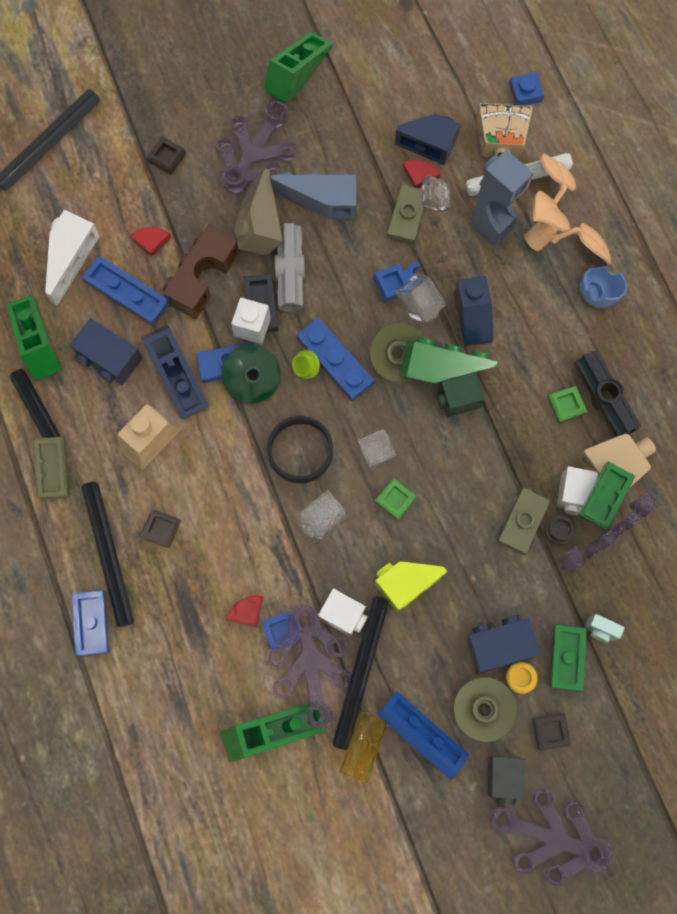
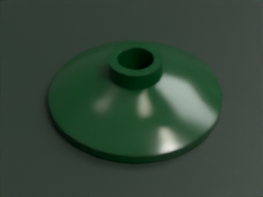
[222,345,280,403]

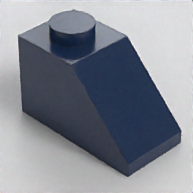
[395,114,461,165]
[454,276,493,346]

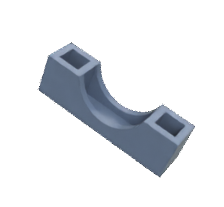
[471,149,534,246]

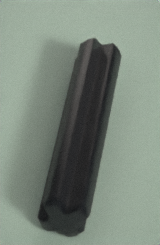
[10,369,61,438]

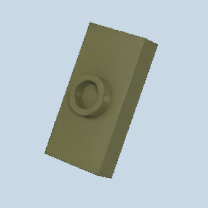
[387,184,429,245]
[33,436,70,499]
[498,487,551,555]

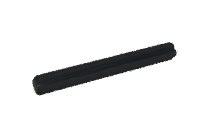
[0,89,100,191]
[82,482,134,627]
[333,596,389,750]

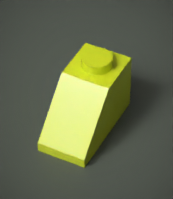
[374,561,447,613]

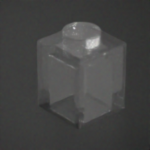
[395,274,447,322]
[299,490,347,541]

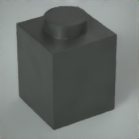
[488,756,525,805]

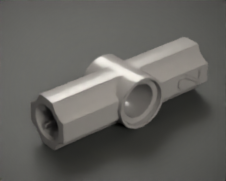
[275,223,305,313]

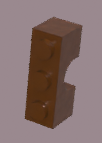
[163,224,241,320]

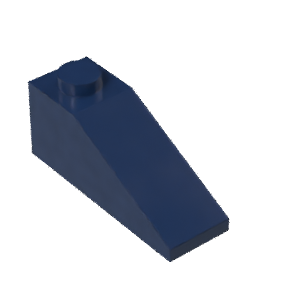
[141,325,209,420]

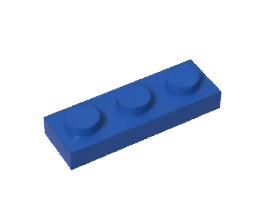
[82,256,170,326]
[296,318,375,402]
[377,691,469,780]

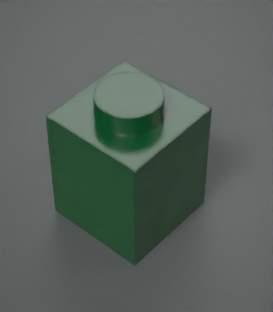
[436,372,484,417]

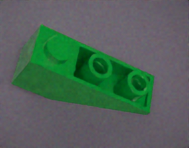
[400,337,498,383]

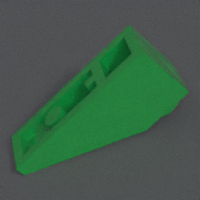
[263,31,333,102]
[6,294,62,381]
[220,700,327,763]

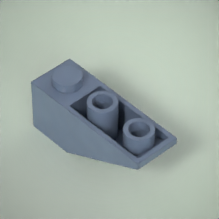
[271,172,356,219]

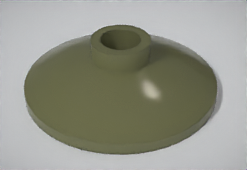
[369,323,423,382]
[453,677,517,742]

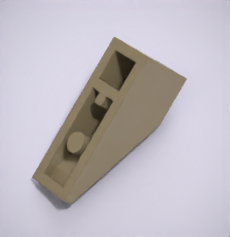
[234,168,283,256]

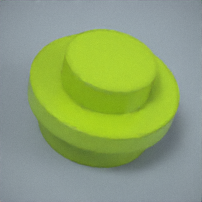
[292,350,320,379]

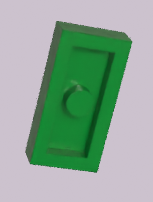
[549,625,587,692]

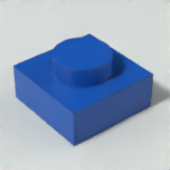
[509,72,544,106]
[261,611,301,652]

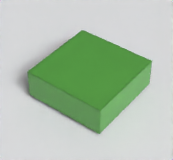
[547,386,587,424]
[375,478,417,521]

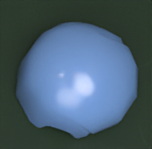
[579,266,627,309]

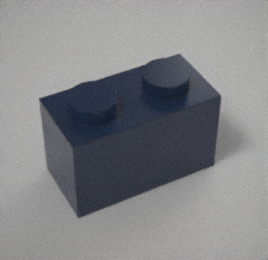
[69,318,143,385]
[466,615,541,674]

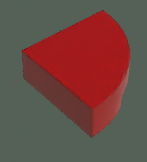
[403,160,440,188]
[130,227,171,257]
[226,595,264,627]

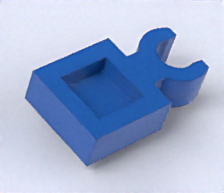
[372,262,427,303]

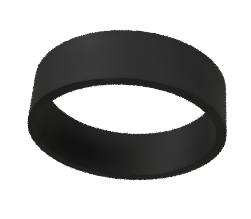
[267,416,333,483]

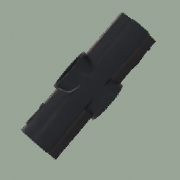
[573,351,641,437]

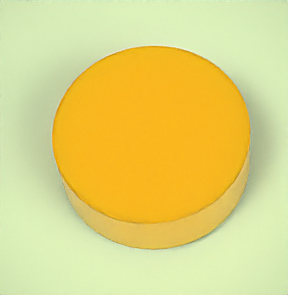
[505,662,538,694]

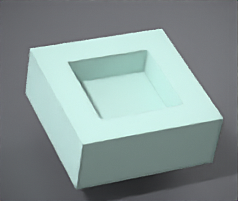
[584,614,625,643]

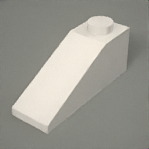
[45,210,100,306]

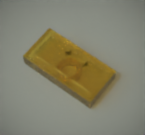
[339,711,388,783]

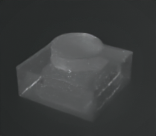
[422,175,451,213]
[357,429,397,469]

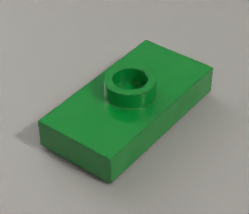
[578,461,635,531]

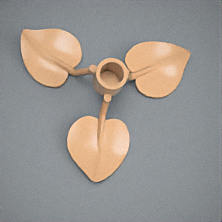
[524,153,611,267]

